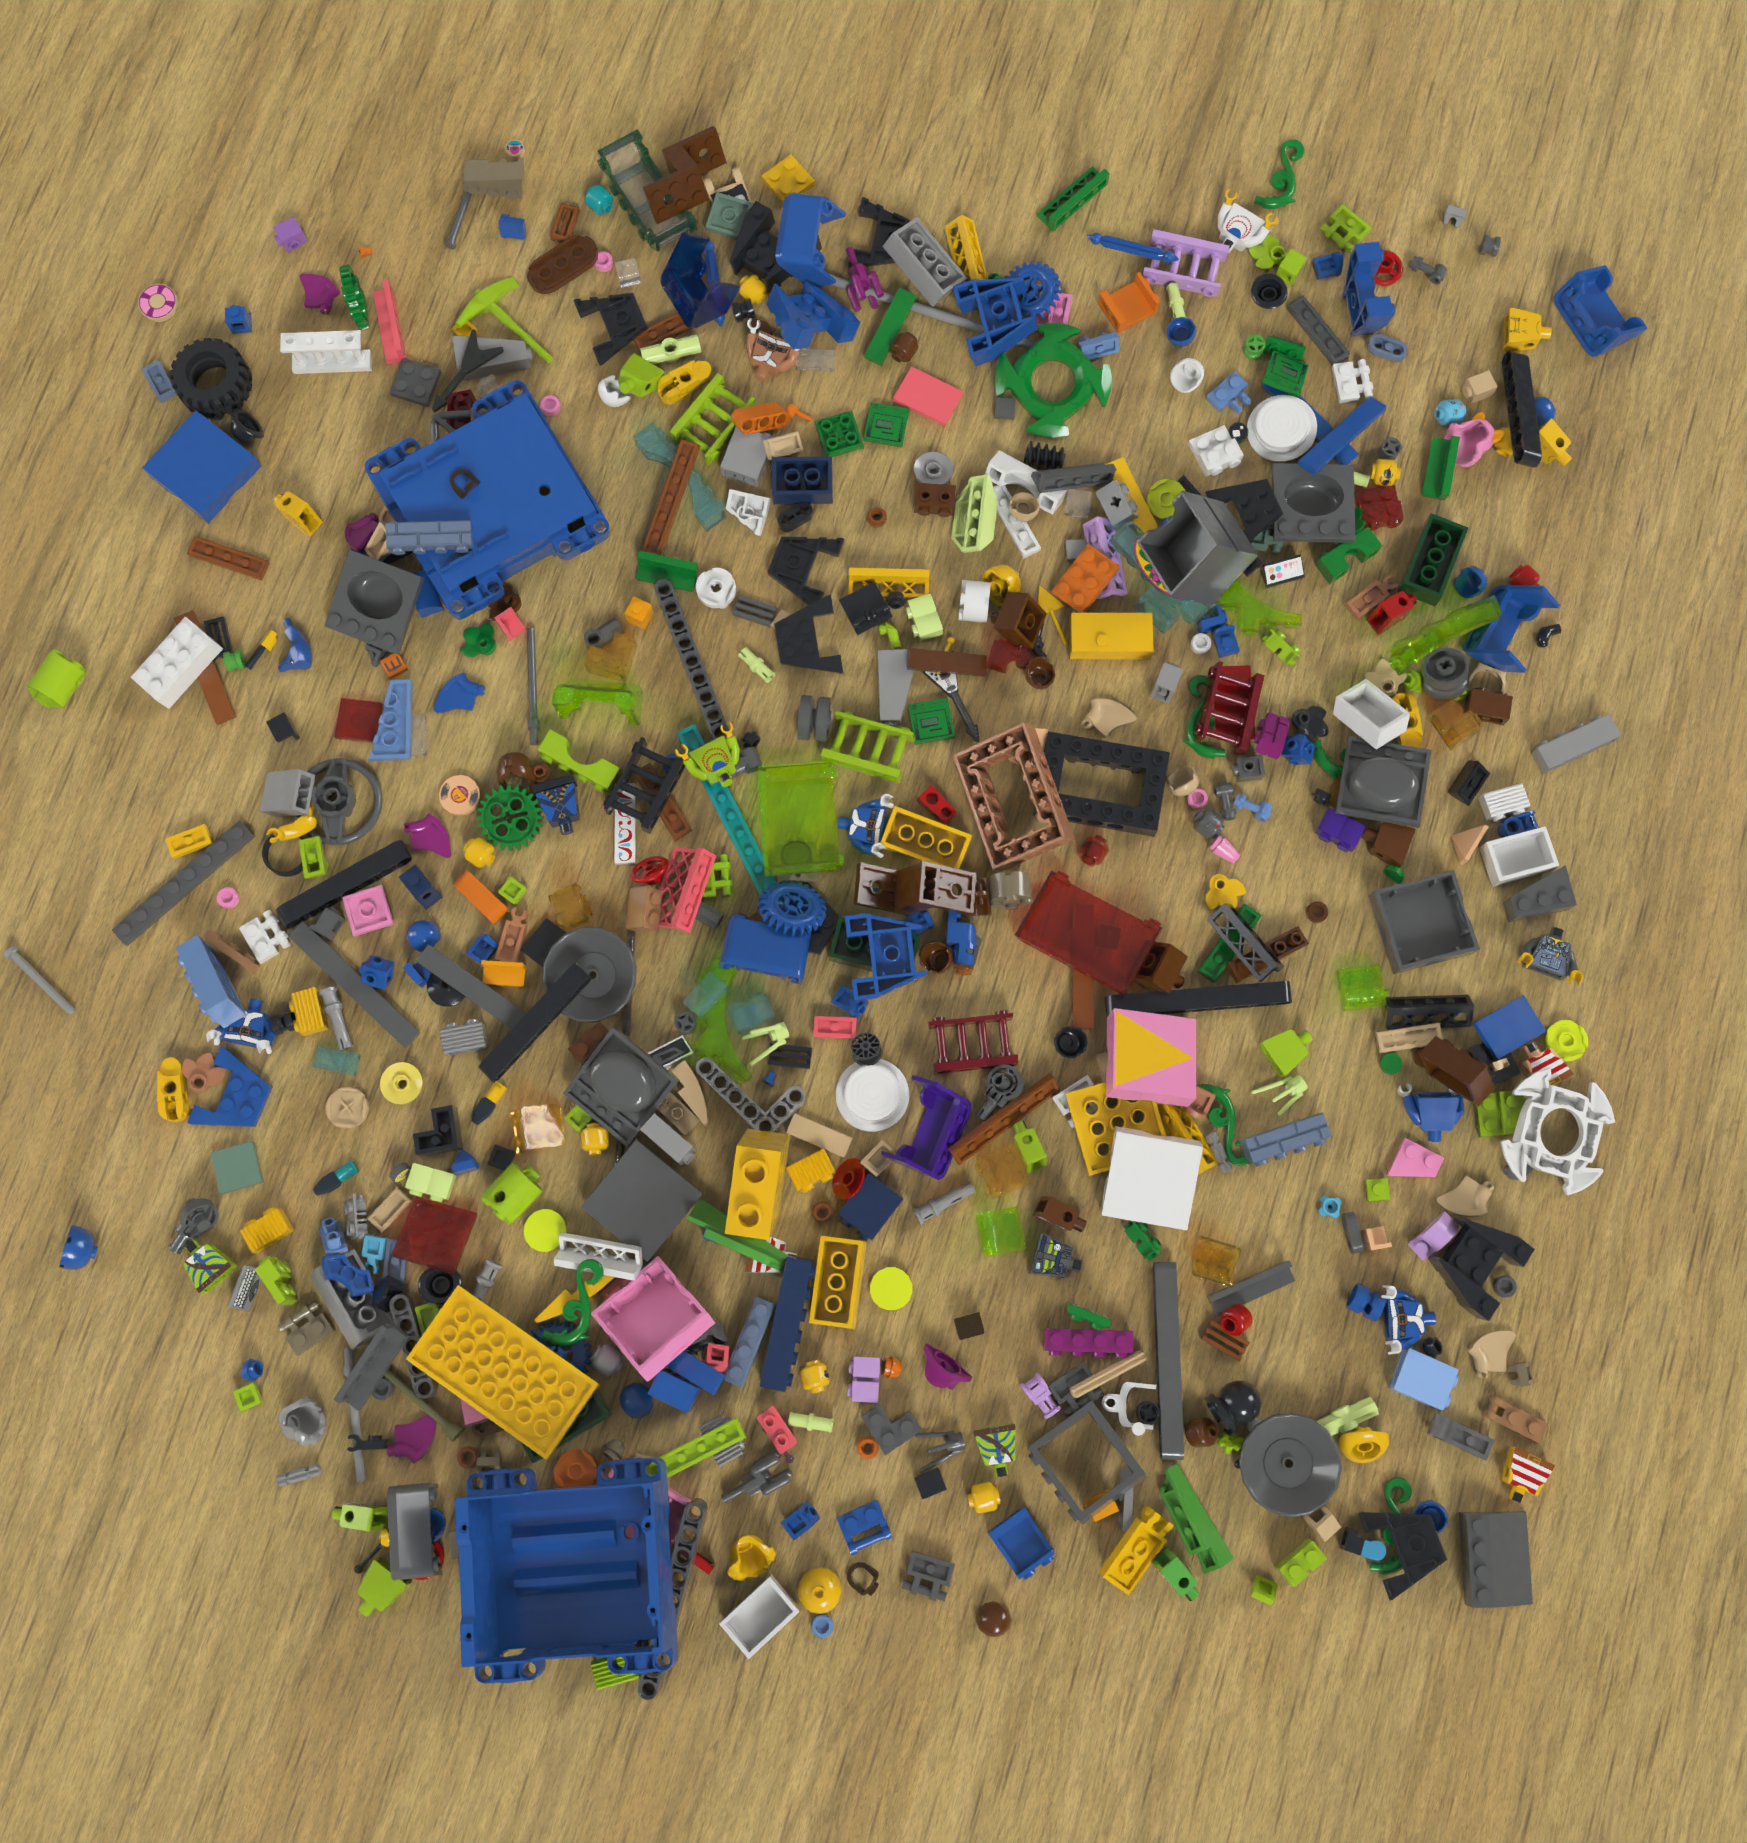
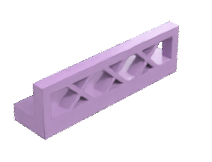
[1083,516,1128,599]

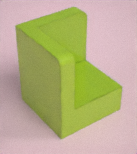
[1276,249,1307,286]

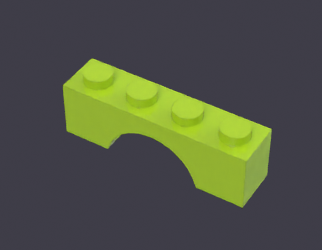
[537,729,622,794]

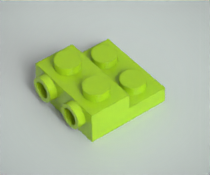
[1475,1091,1526,1138]
[254,1256,298,1306]

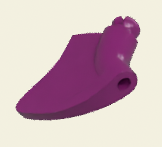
[299,274,340,315]
[345,513,379,552]
[404,813,451,858]
[387,1414,437,1464]

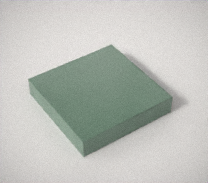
[705,192,753,240]
[211,1141,264,1195]

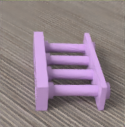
[1142,229,1230,297]

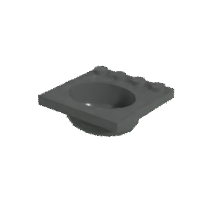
[1272,463,1356,543]
[325,549,425,654]
[1335,736,1432,828]
[563,1027,679,1147]

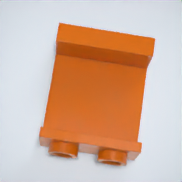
[1098,272,1160,334]

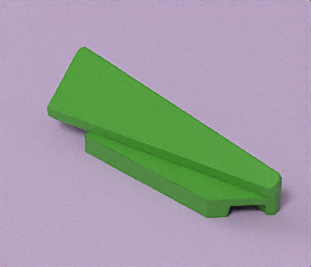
[687,1199,787,1272]
[1160,1464,1233,1574]

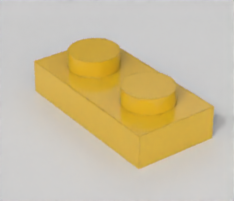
[165,824,213,859]

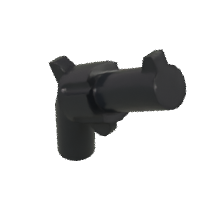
[1027,623,1047,657]

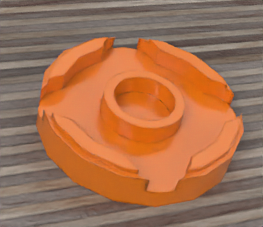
[554,1449,598,1487]

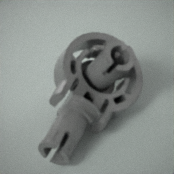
[975,1064,1024,1121]
[168,1198,219,1254]

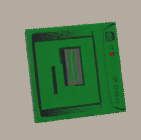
[1262,350,1309,398]
[864,402,909,448]
[908,698,955,745]

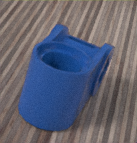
[1497,810,1541,838]

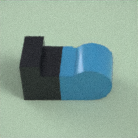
[1340,1527,1386,1561]

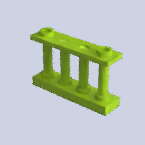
[669,373,756,466]
[820,710,915,784]

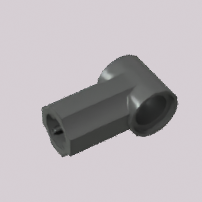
[584,618,624,654]
[730,747,763,778]
[695,901,724,930]

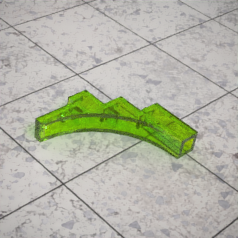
[1220,579,1302,636]
[1390,595,1502,676]
[693,952,753,1082]

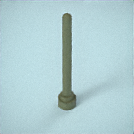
[384,1368,465,1442]

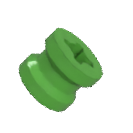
[1243,334,1266,360]
[223,649,246,672]

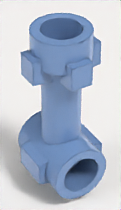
[1232,794,1273,822]

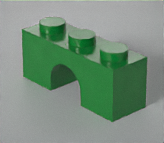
[1316,527,1383,584]

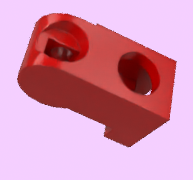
[917,785,956,825]

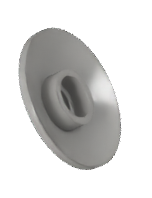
[914,452,953,484]

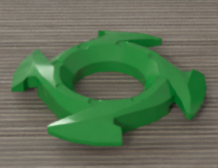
[994,323,1112,438]

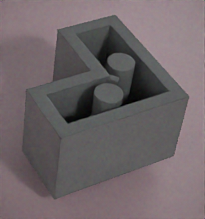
[861,1404,922,1455]

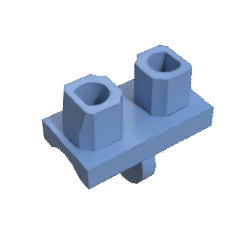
[319,1217,348,1256]

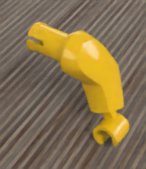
[266,801,318,843]

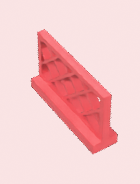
[659,847,717,933]

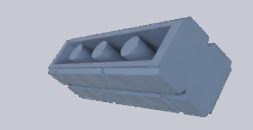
[386,520,473,555]
[1240,1113,1331,1167]
[723,1296,776,1387]

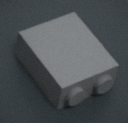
[720,427,774,487]
[260,769,315,818]
[640,1113,697,1167]

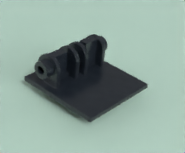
[839,582,893,636]
[521,918,567,968]

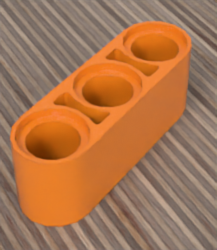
[731,402,790,434]
[452,869,509,924]

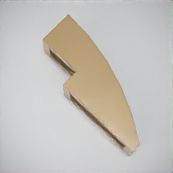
[671,1060,709,1127]

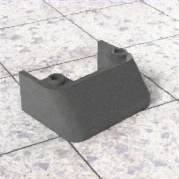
[387,1483,442,1580]

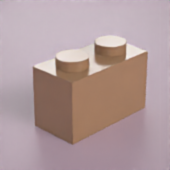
[626,886,662,933]

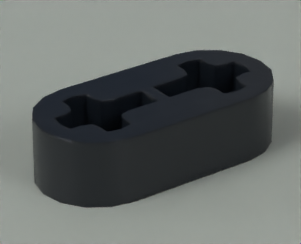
[778,502,813,532]

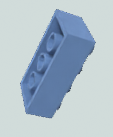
[176,935,246,1028]

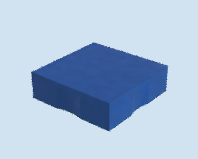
[142,410,261,524]

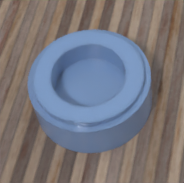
[811,1614,834,1638]

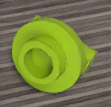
[1403,670,1422,694]

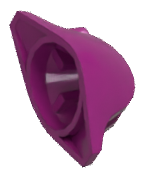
[924,1343,972,1390]

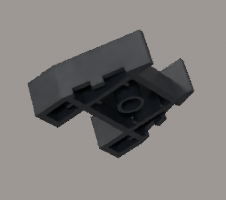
[730,201,822,294]
[1428,1218,1535,1321]

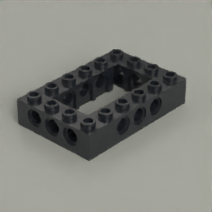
[1033,731,1170,837]

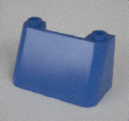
[1554,265,1647,357]
[719,914,811,985]

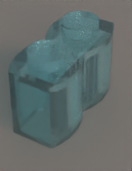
[727,992,776,1035]

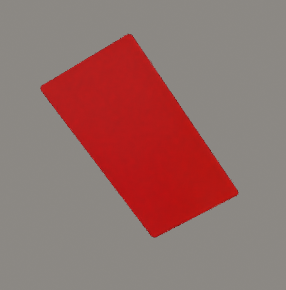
[1214,665,1256,740]

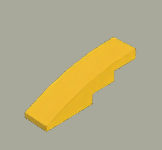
[534,1275,617,1323]

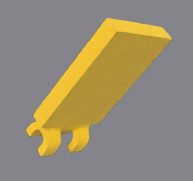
[1098,1504,1174,1596]

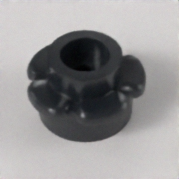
[886,591,906,609]
[742,731,761,748]
[1312,788,1332,805]
[1423,1337,1442,1358]

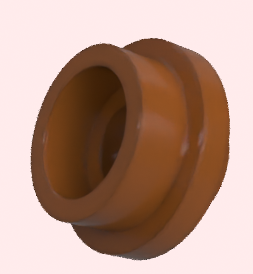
[867,507,887,527]
[532,763,551,783]
[812,1201,833,1223]
[457,1446,480,1469]

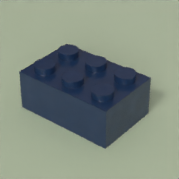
[772,456,833,505]

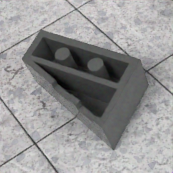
[1503,865,1577,923]

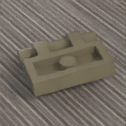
[278,1300,336,1356]

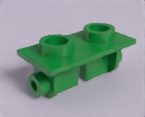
[1263,334,1306,361]
[1124,1221,1163,1261]

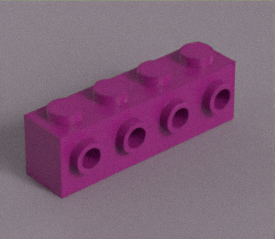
[1043,1328,1133,1357]

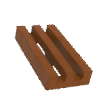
[550,203,580,243]
[1201,1320,1250,1361]

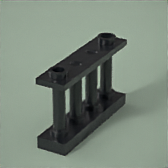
[603,737,685,834]

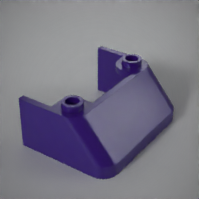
[881,1075,971,1180]

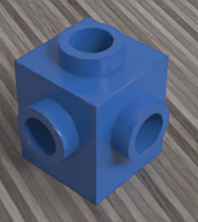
[1281,734,1315,765]
[359,955,395,990]

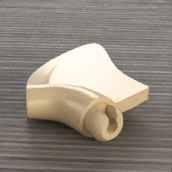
[1081,698,1137,737]
[1436,1176,1494,1216]
[1467,1331,1516,1379]

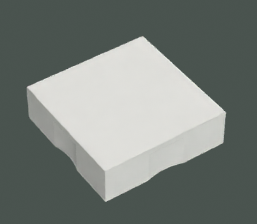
[1100,1126,1203,1230]

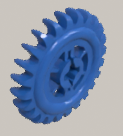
[1004,261,1062,322]
[758,880,827,936]
[531,1319,592,1373]

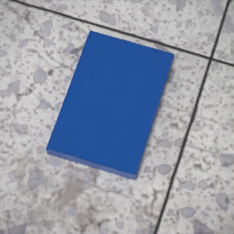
[1472,995,1546,1061]

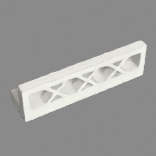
[554,1232,643,1281]

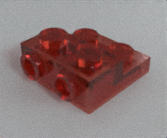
[1354,485,1404,531]

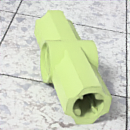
[640,334,701,364]
[1316,1397,1379,1436]

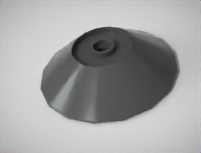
[543,927,637,1022]
[1239,1412,1342,1517]

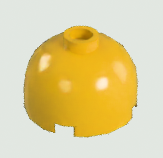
[981,564,1021,606]
[797,1567,842,1614]

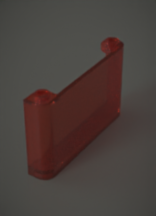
[1015,870,1163,996]

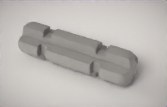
[1205,1132,1232,1173]
[277,1464,321,1487]

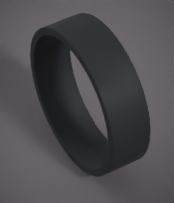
[262,834,304,877]

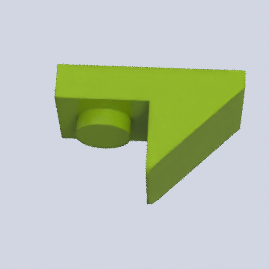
[299,836,329,879]

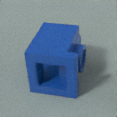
[225,305,252,334]

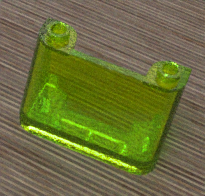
[552,678,643,725]

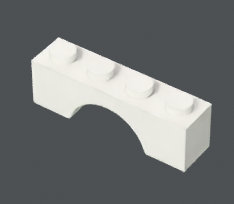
[985,450,1067,515]

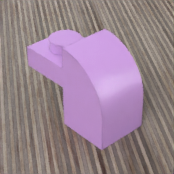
[1408,1211,1460,1261]

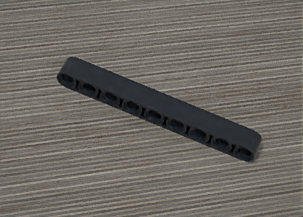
[1104,981,1292,1018]

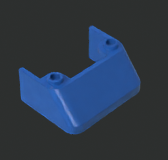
[775,193,846,288]
[1462,585,1560,673]

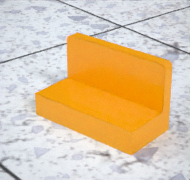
[481,960,527,988]

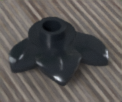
[1292,706,1328,741]

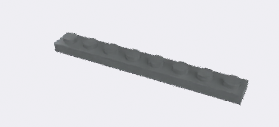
[112,820,255,946]

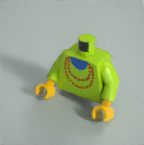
[675,722,740,787]

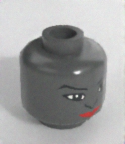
[1193,808,1225,839]

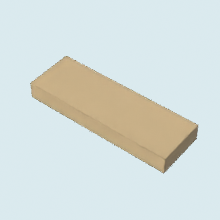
[786,1113,853,1158]

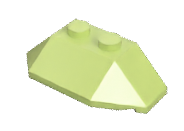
[951,474,998,553]

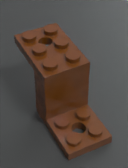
[643,126,727,224]
[854,861,976,916]

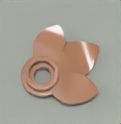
[182,1052,226,1093]

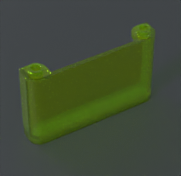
[758,760,844,877]

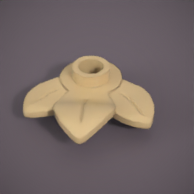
[1365,659,1407,697]

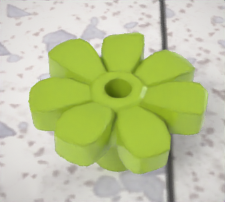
[1217,1431,1244,1454]

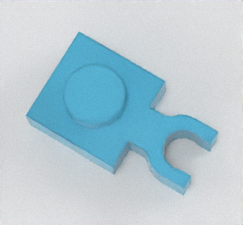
[361,1234,388,1274]

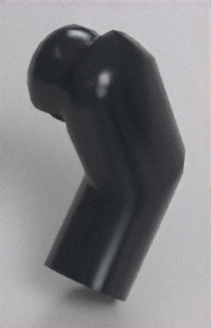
[1536,624,1561,648]

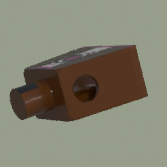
[1033,1196,1087,1232]

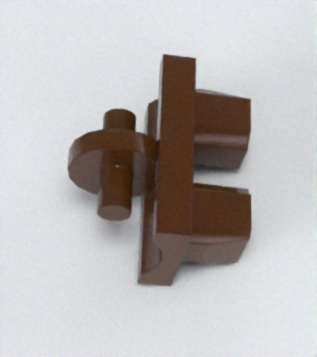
[970,877,991,916]

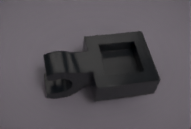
[347,1434,388,1452]

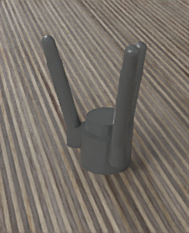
[915,1430,965,1473]

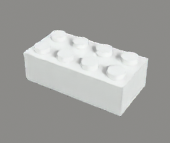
[131,617,223,709]

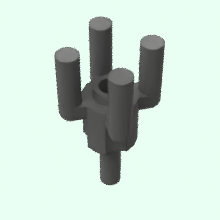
[721,1449,793,1503]

